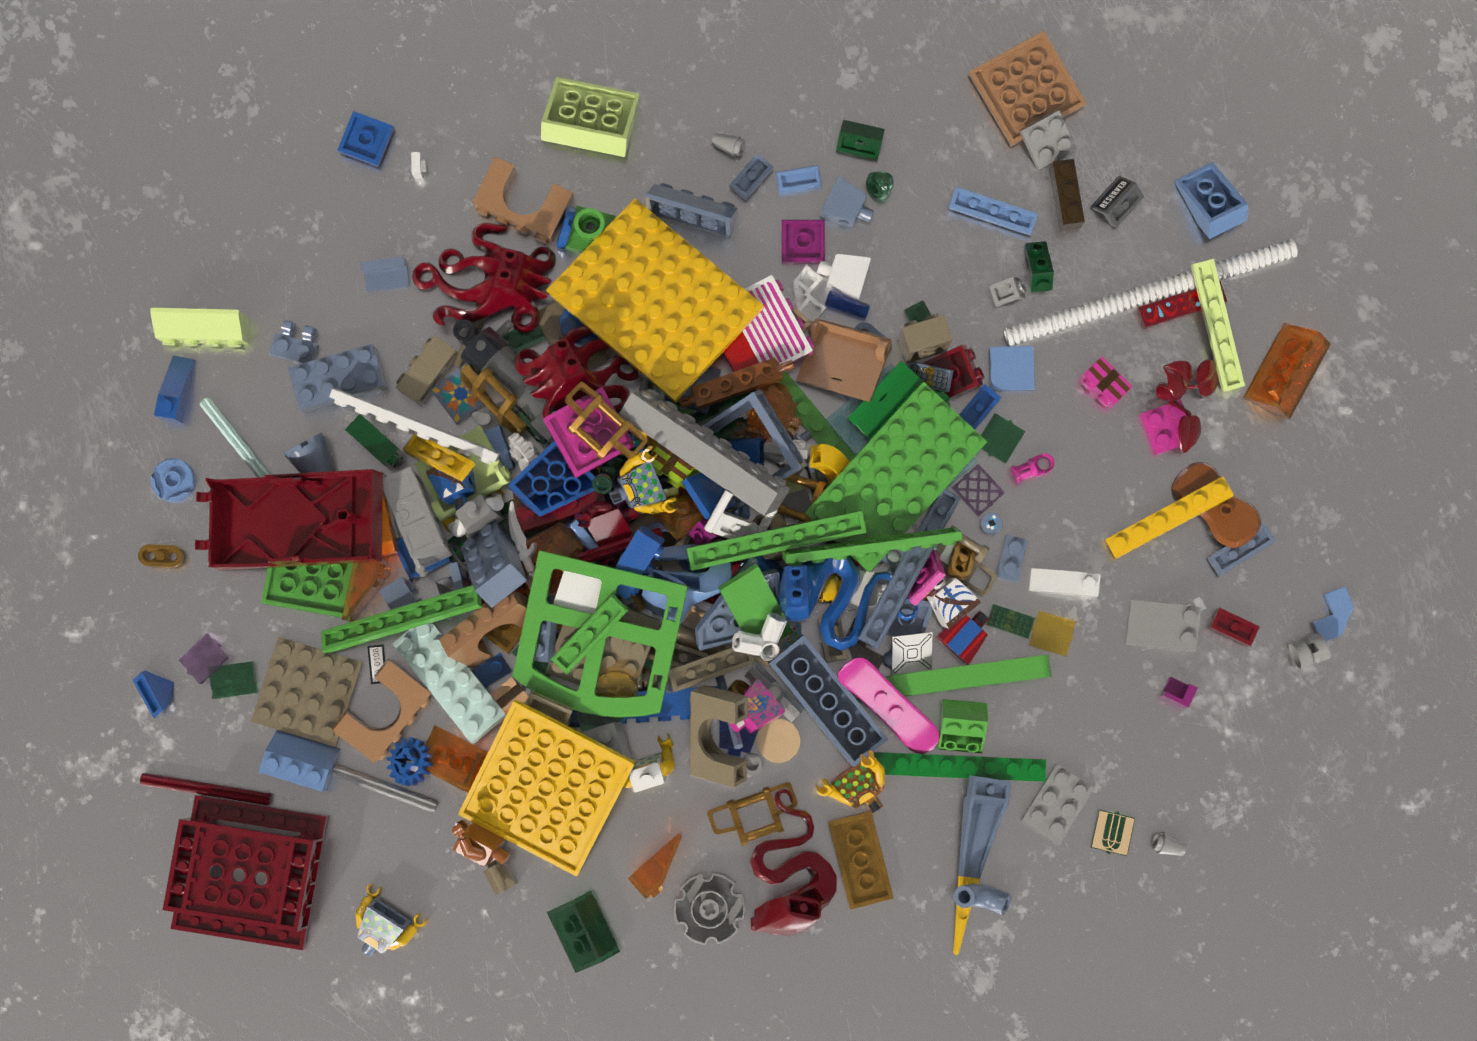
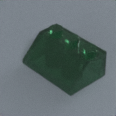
[547,891,620,973]

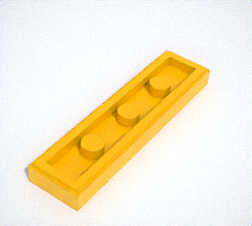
[402,433,476,481]

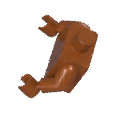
[452,820,511,866]

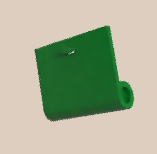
[848,361,950,439]

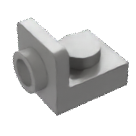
[989,277,1026,307]

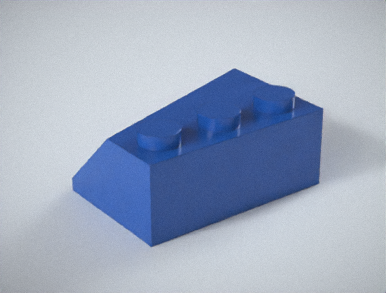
[508,441,604,517]

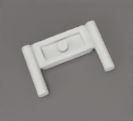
[704,490,778,538]

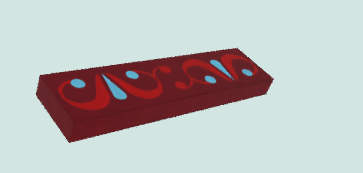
[1137,281,1227,329]

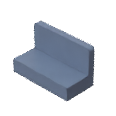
[360,257,409,292]

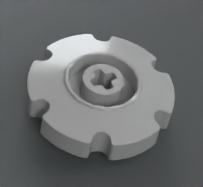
[674,872,745,945]

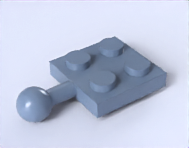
[883,595,933,668]

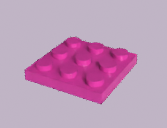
[543,387,635,478]

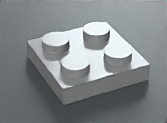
[1019,110,1077,170]

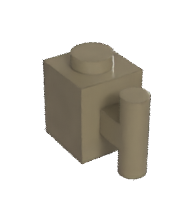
[483,860,518,895]

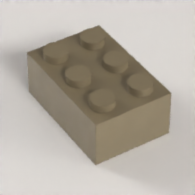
[897,314,953,364]

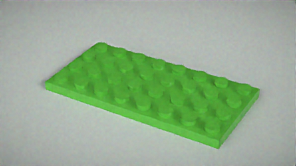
[804,382,987,573]

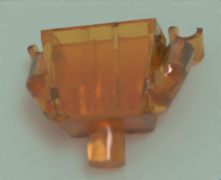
[733,382,802,438]

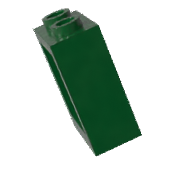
[345,414,406,470]

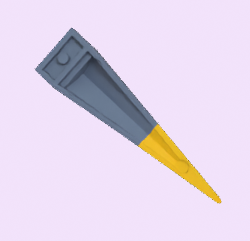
[953,775,1011,955]

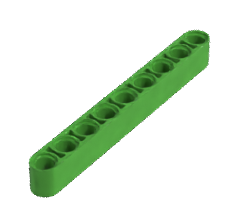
[856,655,1052,702]

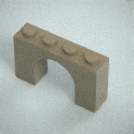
[689,685,748,788]

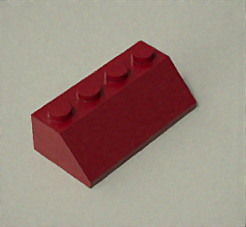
[513,467,608,533]

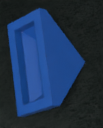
[132,670,174,718]

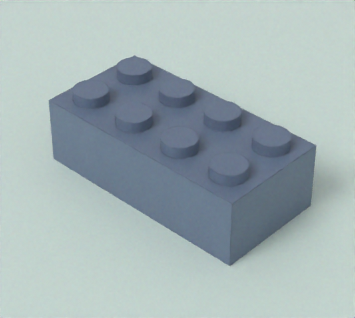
[288,344,388,413]
[461,521,527,608]

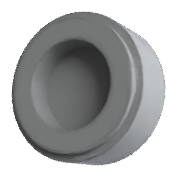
[743,753,763,775]

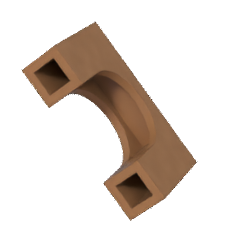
[472,157,575,244]
[439,590,529,669]
[332,658,431,763]

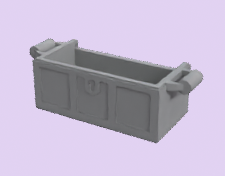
[380,466,452,577]

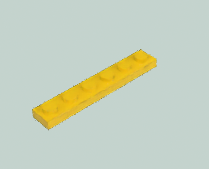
[1105,476,1234,559]

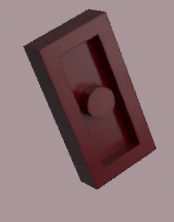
[1209,608,1260,647]

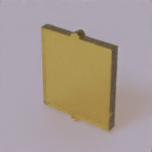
[1029,611,1076,656]

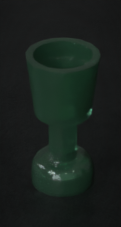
[592,457,623,494]

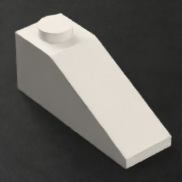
[1029,568,1101,598]

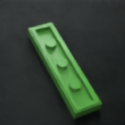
[551,594,629,674]

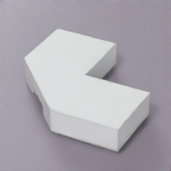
[793,264,827,322]

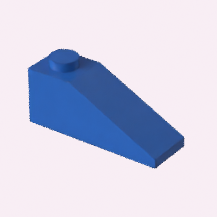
[154,355,195,423]

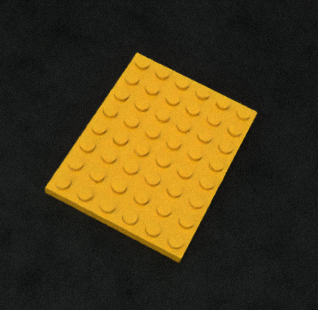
[546,198,764,402]

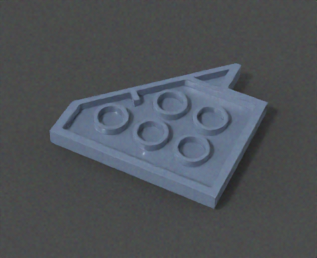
[695,557,781,651]

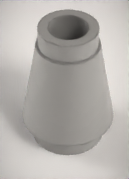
[712,133,745,157]
[1151,832,1187,856]

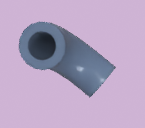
[954,884,1012,915]

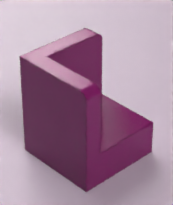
[1160,677,1198,708]

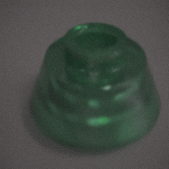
[866,171,894,199]

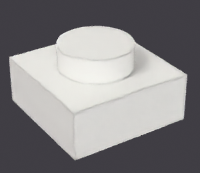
[411,152,427,179]

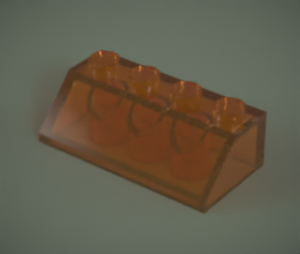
[1244,323,1331,419]

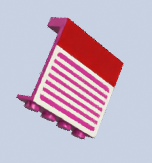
[723,275,814,372]

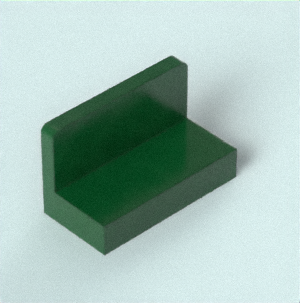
[836,120,885,160]

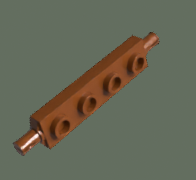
[680,358,795,409]

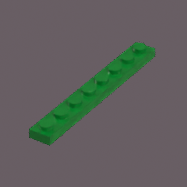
[868,752,1046,782]

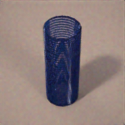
[825,290,870,319]

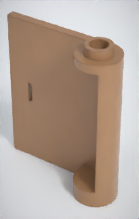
[796,318,892,402]

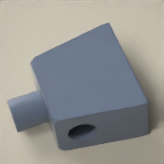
[820,176,875,227]

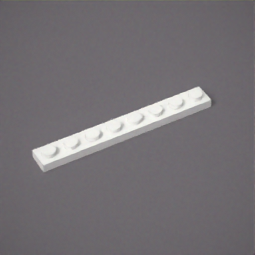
[329,388,501,464]

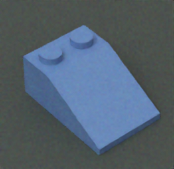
[1175,162,1248,239]

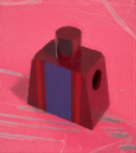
[936,611,989,665]

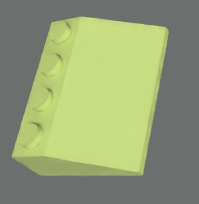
[541,77,640,157]

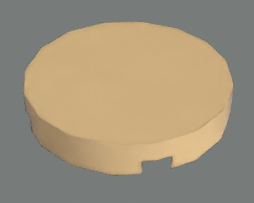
[756,719,800,763]

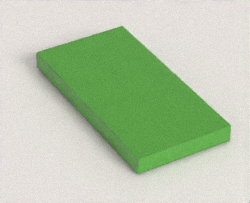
[718,564,793,641]

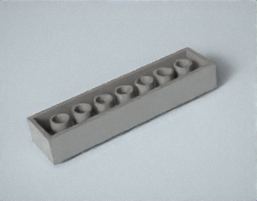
[619,389,790,516]

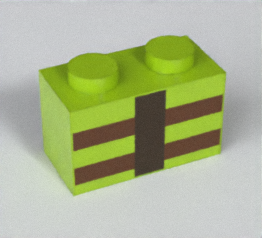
[650,444,699,489]

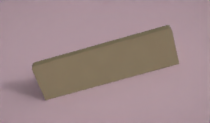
[666,647,755,693]

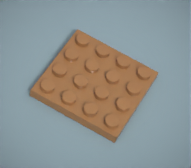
[968,31,1087,147]

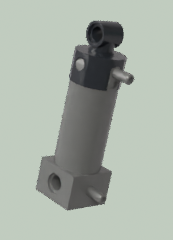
[453,319,556,445]

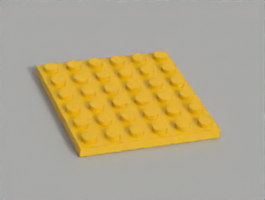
[458,699,636,877]

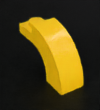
[810,444,849,484]

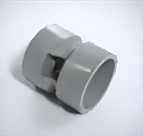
[1288,632,1331,670]

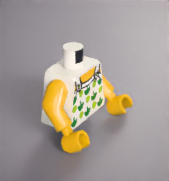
[623,734,675,792]

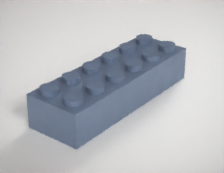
[767,635,888,768]

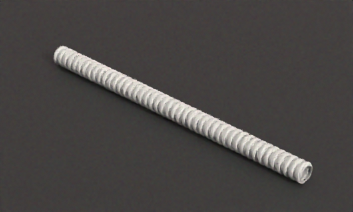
[1004,238,1298,346]

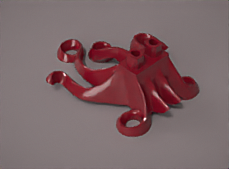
[412,223,556,333]
[515,326,639,418]

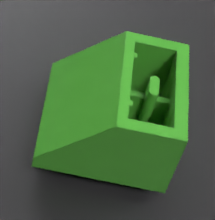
[938,699,988,753]

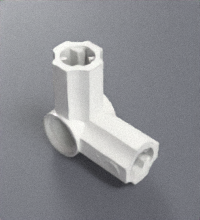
[732,612,787,661]

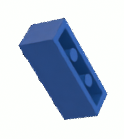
[615,526,665,600]

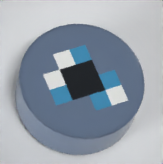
[980,512,1003,535]

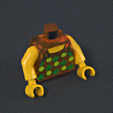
[816,751,885,813]

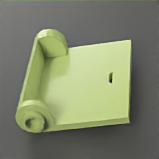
[414,425,511,521]

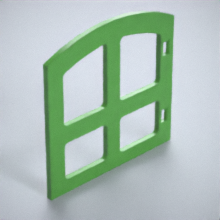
[512,550,688,717]

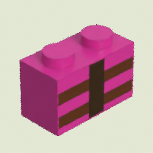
[1080,356,1133,408]

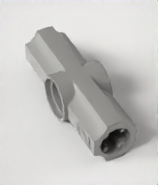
[744,662,804,722]

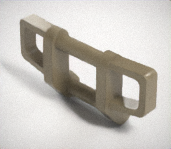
[936,525,997,596]

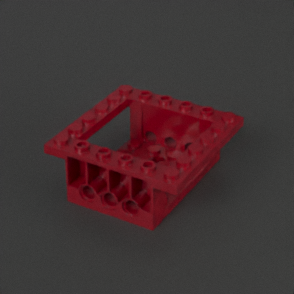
[162,795,328,950]

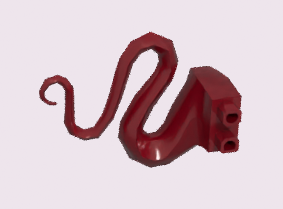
[749,789,837,936]

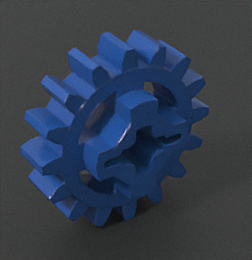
[386,737,433,786]

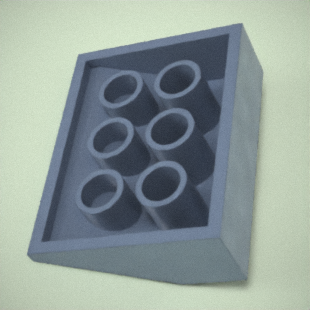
[645,183,738,238]

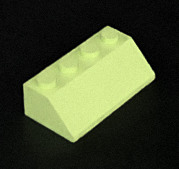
[150,308,249,347]

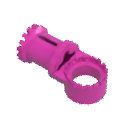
[1011,453,1055,484]

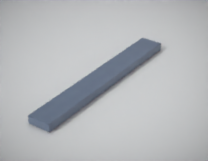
[858,489,961,649]

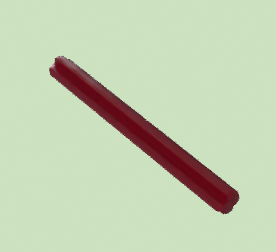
[140,773,272,805]

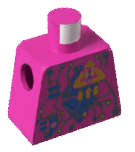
[729,679,785,733]

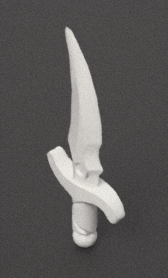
[508,501,537,580]

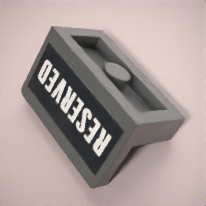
[1091,176,1144,228]

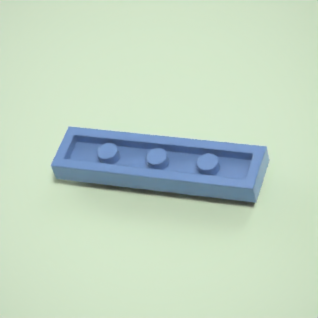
[948,187,1038,236]

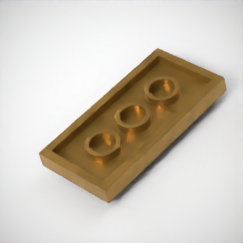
[828,811,894,910]

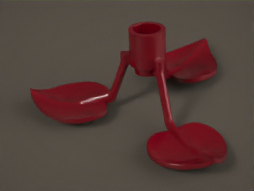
[1156,359,1219,453]

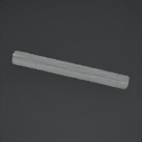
[332,765,438,812]

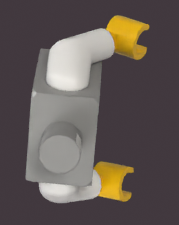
[442,488,505,539]

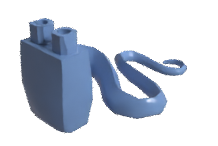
[642,511,733,625]

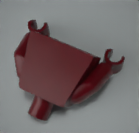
[575,502,638,568]

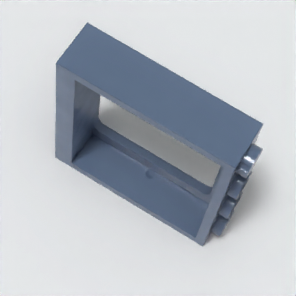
[701,389,808,509]

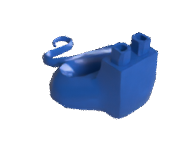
[779,555,919,651]

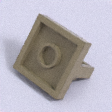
[526,691,574,726]

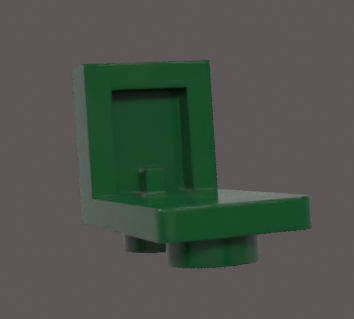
[1025,241,1054,292]

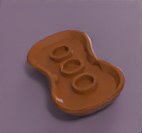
[1172,462,1261,548]

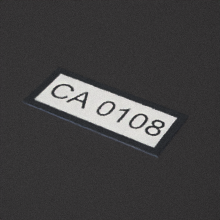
[367,644,385,684]

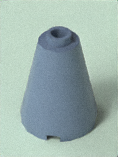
[283,432,334,473]

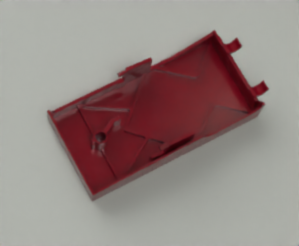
[195,469,383,570]

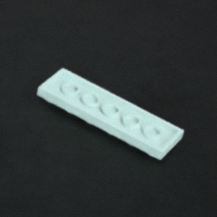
[392,622,507,744]

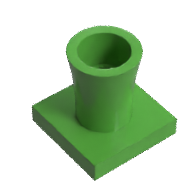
[565,206,617,252]

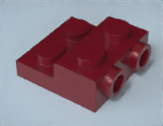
[923,345,985,399]

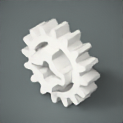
[506,433,540,471]

